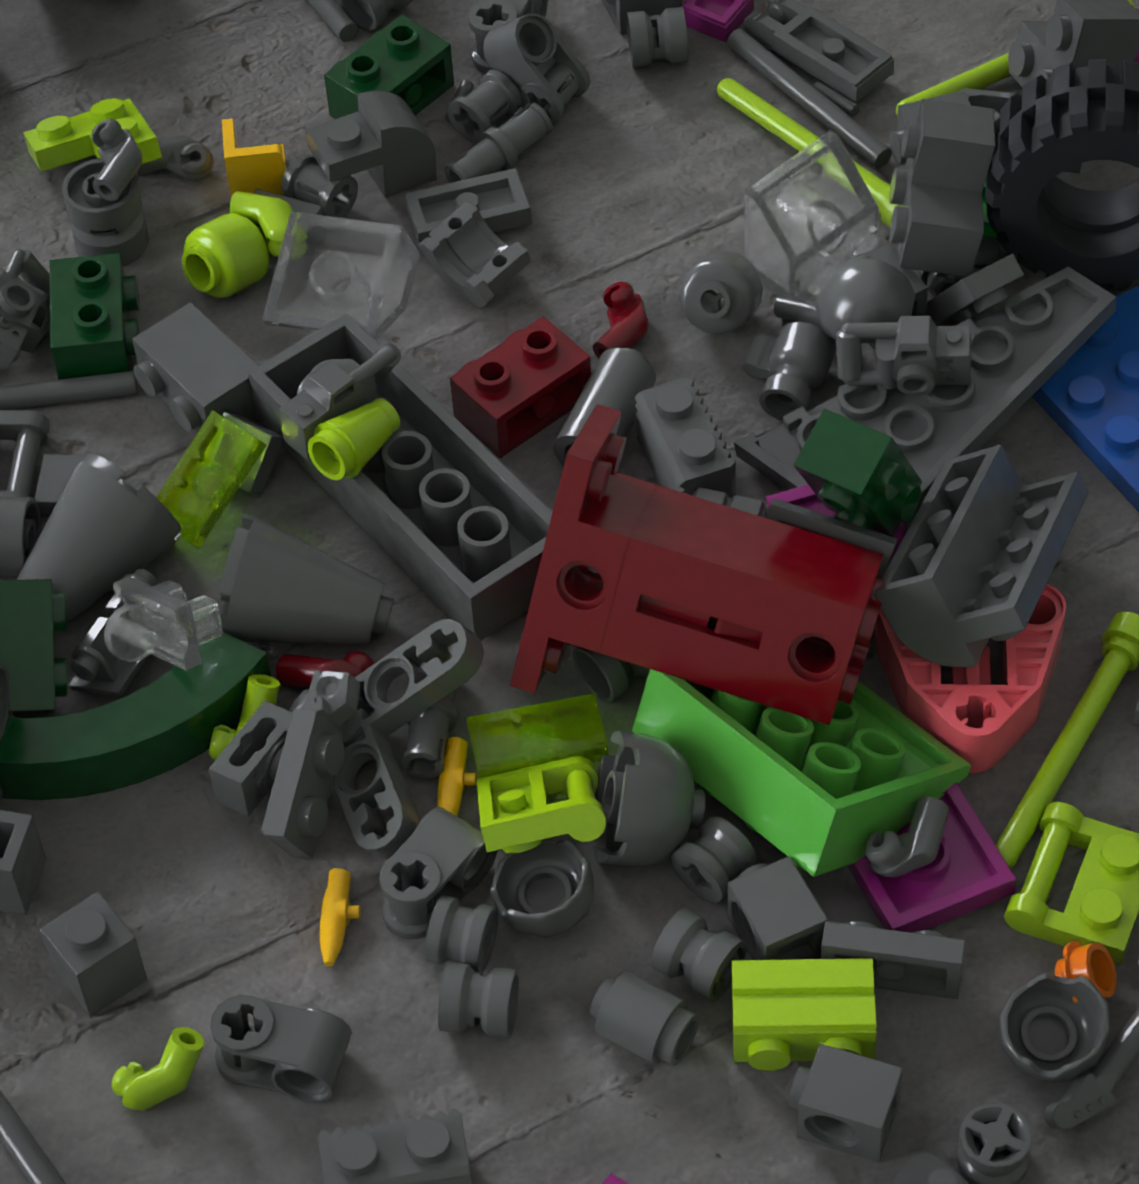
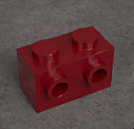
[450,316,591,458]

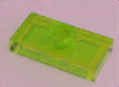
[156,410,267,549]
[466,693,608,779]

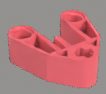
[874,583,1067,774]

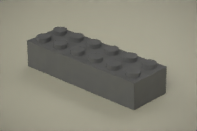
[248,313,552,641]

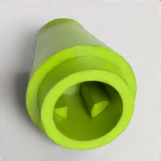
[308,398,400,481]

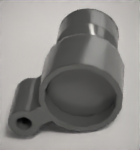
[742,322,837,421]

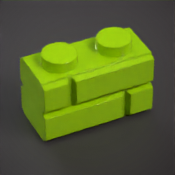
[732,958,877,1071]

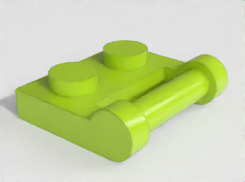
[477,756,606,853]
[1004,802,1139,965]

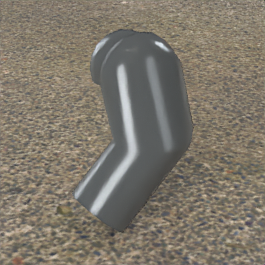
[137,135,214,180]
[865,797,949,878]

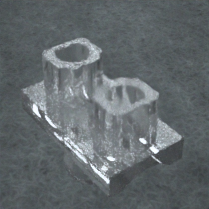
[104,577,223,670]

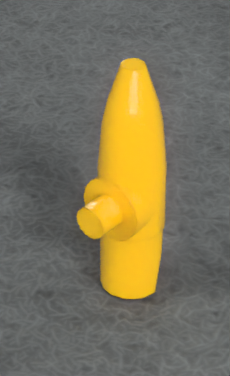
[437,737,477,816]
[320,868,361,967]

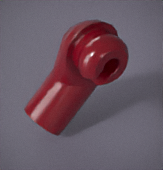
[593,281,649,359]
[276,651,375,689]

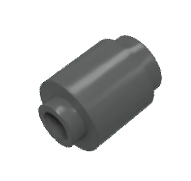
[590,972,700,1066]

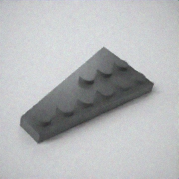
[734,267,1116,524]

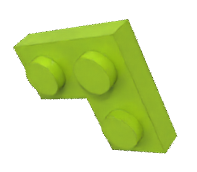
[23,98,162,172]

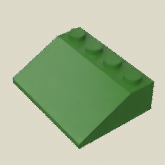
[632,669,972,877]

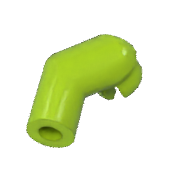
[230,191,303,258]
[208,674,280,760]
[111,1027,205,1111]

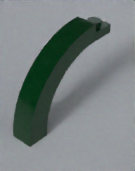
[0,627,272,800]

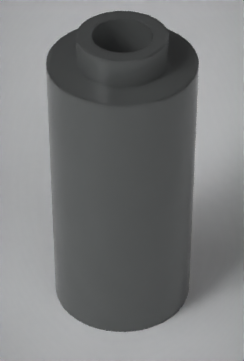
[553,348,656,466]

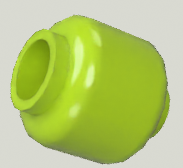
[181,213,270,299]

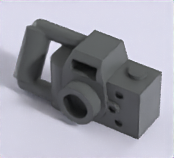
[0,249,50,371]
[836,316,972,396]
[279,343,401,461]
[208,690,309,817]

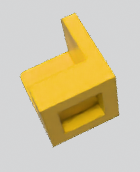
[222,118,287,198]

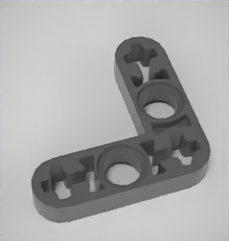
[332,619,484,860]

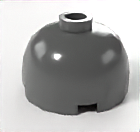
[593,730,705,867]

